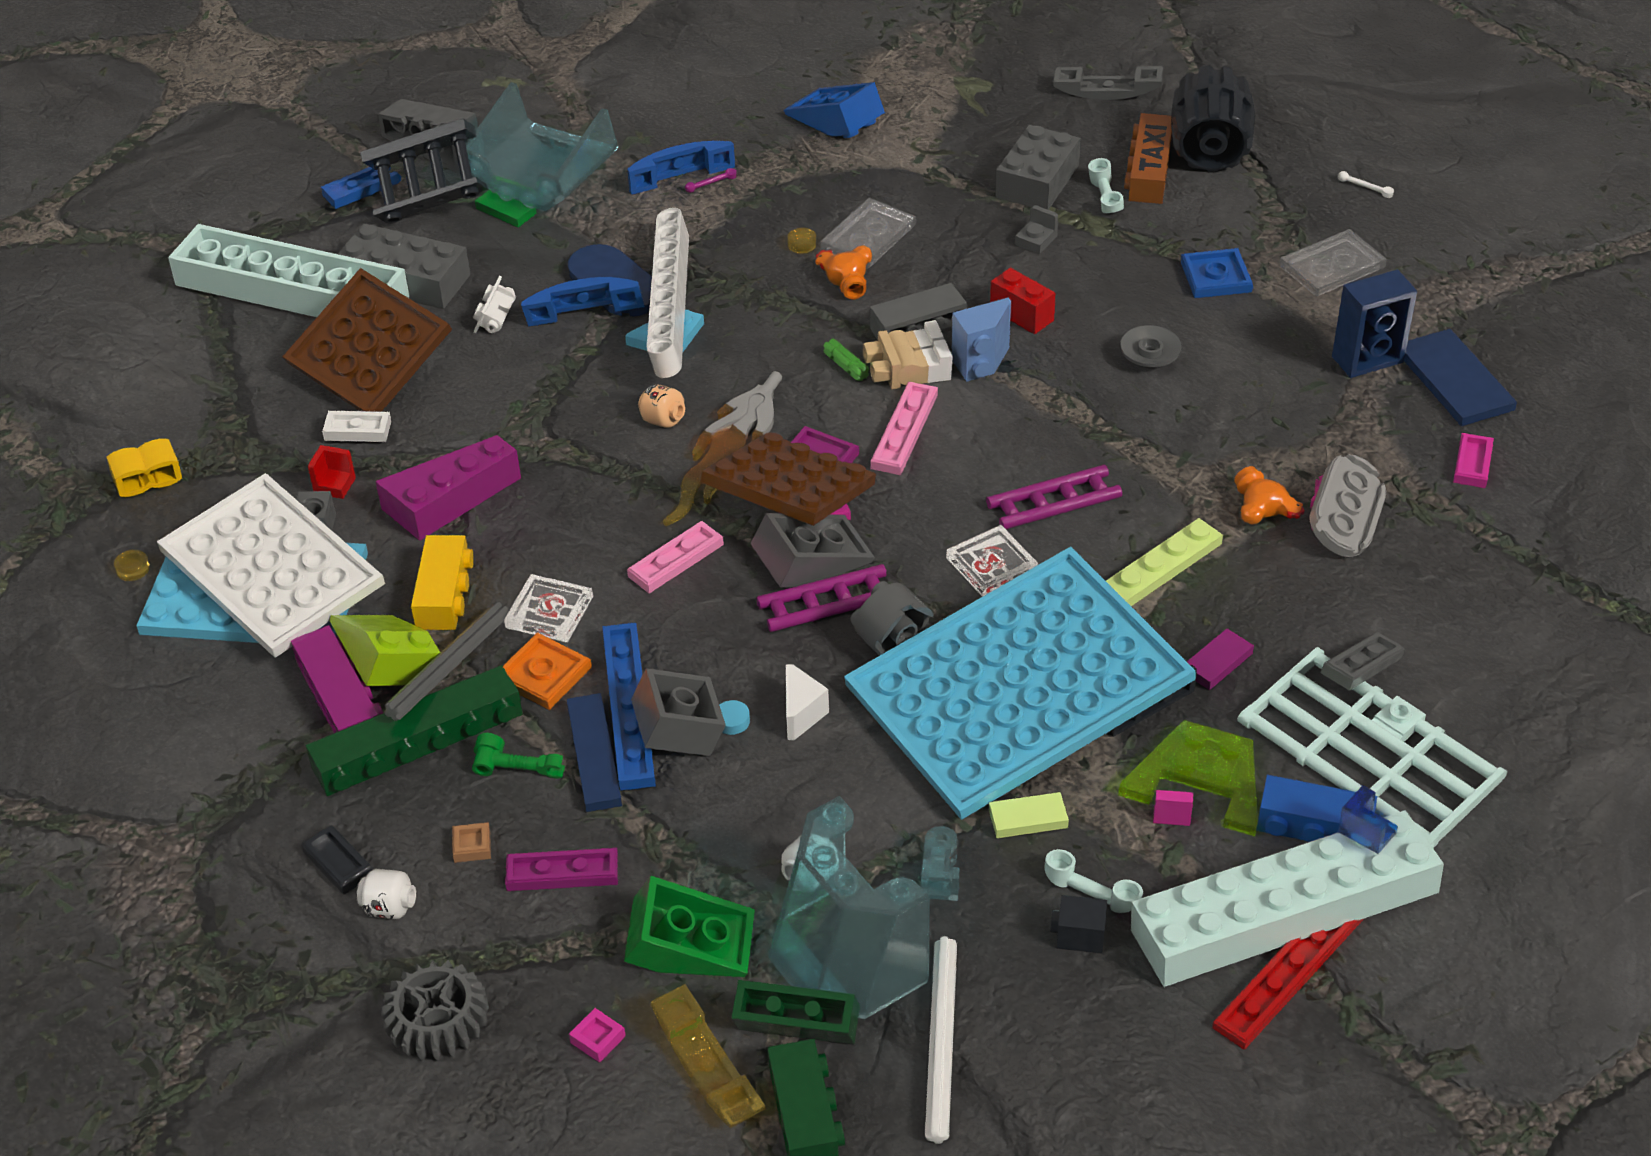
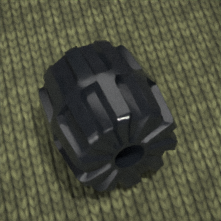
[1171,64,1255,173]

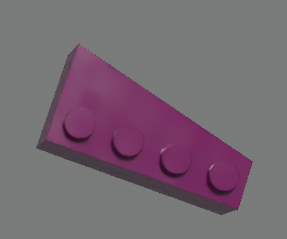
[375,435,521,540]

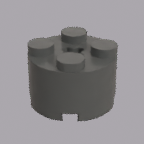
[850,581,933,656]

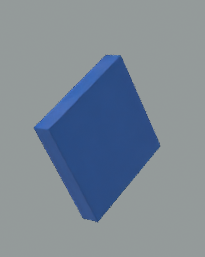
[1181,248,1253,298]

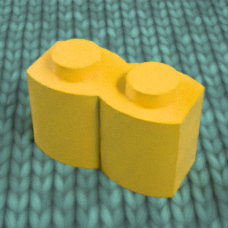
[106,439,182,497]

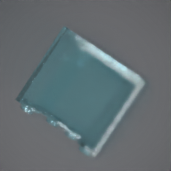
[466,82,618,211]
[769,796,930,1019]

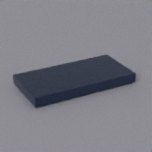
[1404,329,1517,426]

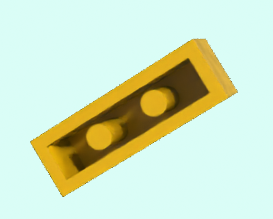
[411,535,474,630]

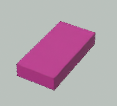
[1453,433,1494,488]

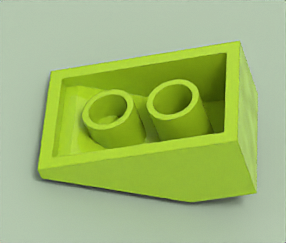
[329,615,441,686]

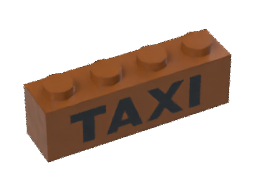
[1124,113,1172,204]

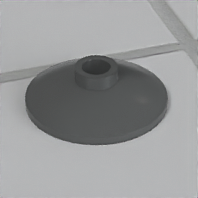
[1120,325,1182,367]

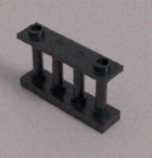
[360,118,488,223]

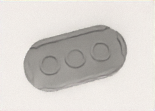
[1310,454,1386,557]

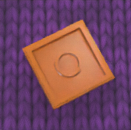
[503,632,592,710]

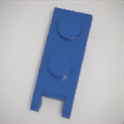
[321,167,402,209]

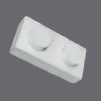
[322,411,391,442]

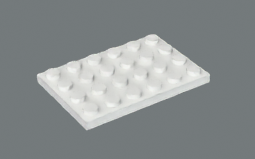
[157,473,385,658]

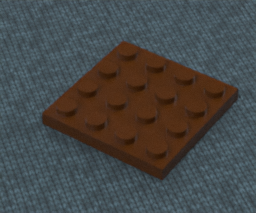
[282,268,452,412]
[701,433,876,526]

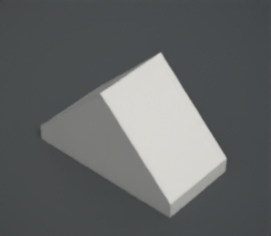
[786,664,829,740]

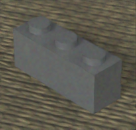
[870,283,967,340]

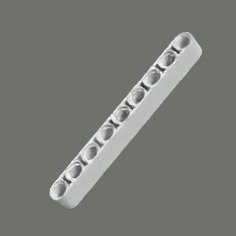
[647,208,689,378]

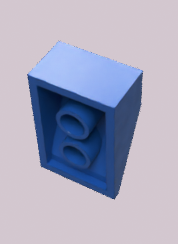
[784,82,885,138]

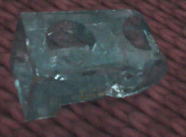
[921,826,960,901]

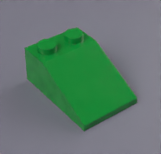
[624,876,755,977]

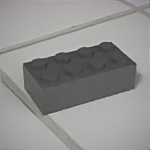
[338,223,471,309]

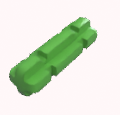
[823,339,869,381]

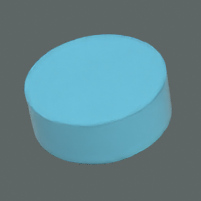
[719,700,750,735]

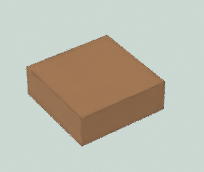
[452,822,491,863]

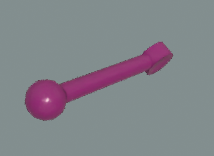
[685,168,737,193]

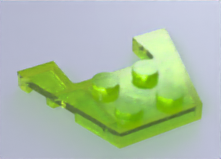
[1118,720,1258,837]

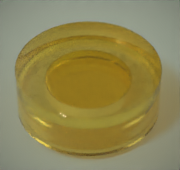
[788,228,816,253]
[114,550,150,581]

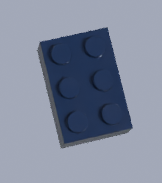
[1332,269,1417,378]

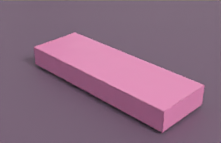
[627,521,724,594]

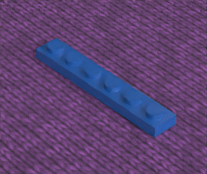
[602,623,656,791]

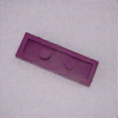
[505,848,618,891]

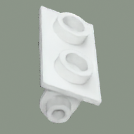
[473,276,516,333]

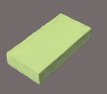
[989,792,1069,838]

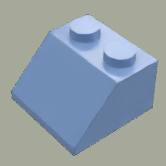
[952,297,1011,382]

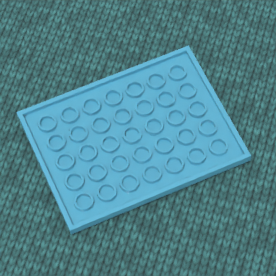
[844,546,1196,820]

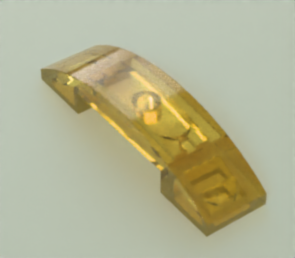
[651,984,765,1128]

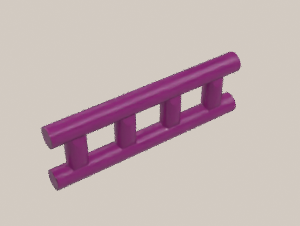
[986,464,1123,530]
[756,564,887,632]

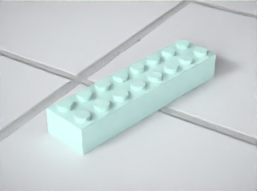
[168,224,409,317]
[1131,810,1444,987]

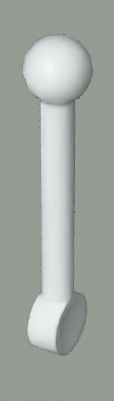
[1338,171,1394,198]

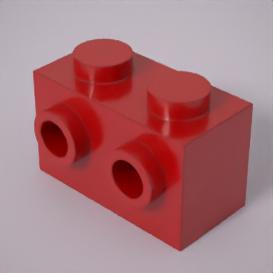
[990,267,1056,335]

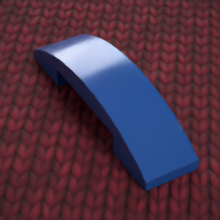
[627,141,735,195]
[521,277,645,327]

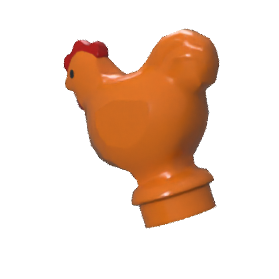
[815,245,872,299]
[1234,466,1305,525]

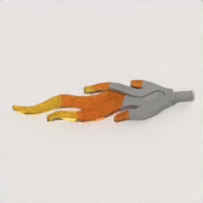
[663,371,782,526]

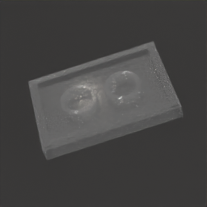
[821,198,916,269]
[1280,229,1387,297]

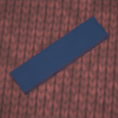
[566,693,622,812]

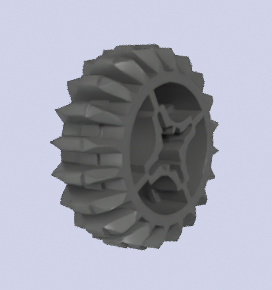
[381,960,489,1061]

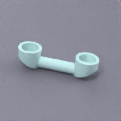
[1088,158,1124,213]
[1044,849,1143,913]

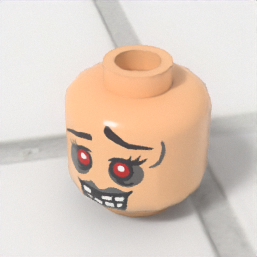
[638,385,685,428]

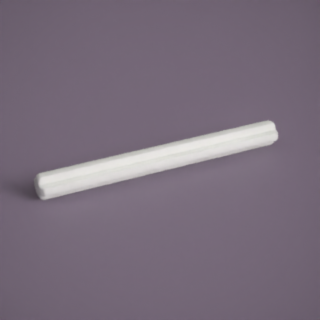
[925,936,957,1144]

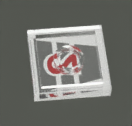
[946,525,1039,597]
[504,574,593,643]

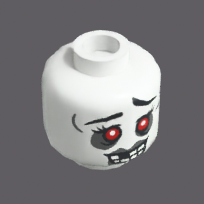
[357,869,416,919]

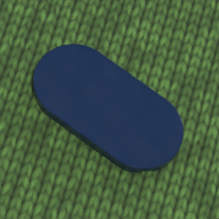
[568,244,652,316]

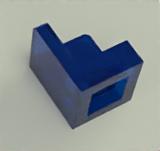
[1339,785,1398,854]

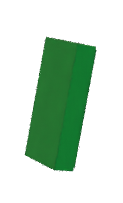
[475,187,537,228]

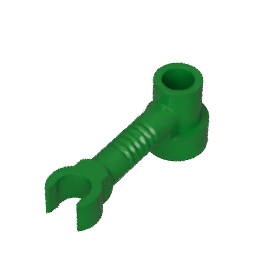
[472,733,565,779]

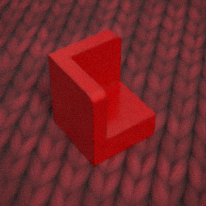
[308,445,356,499]

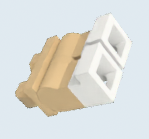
[863,320,952,389]

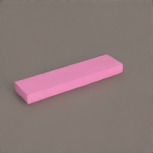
[871,382,938,475]

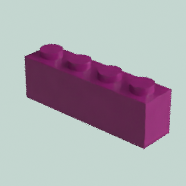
[291,625,383,733]

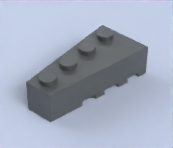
[378,99,483,174]

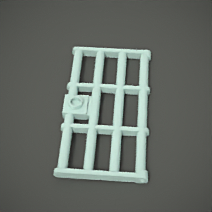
[1237,647,1507,848]

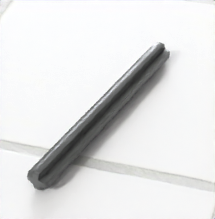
[384,602,509,721]

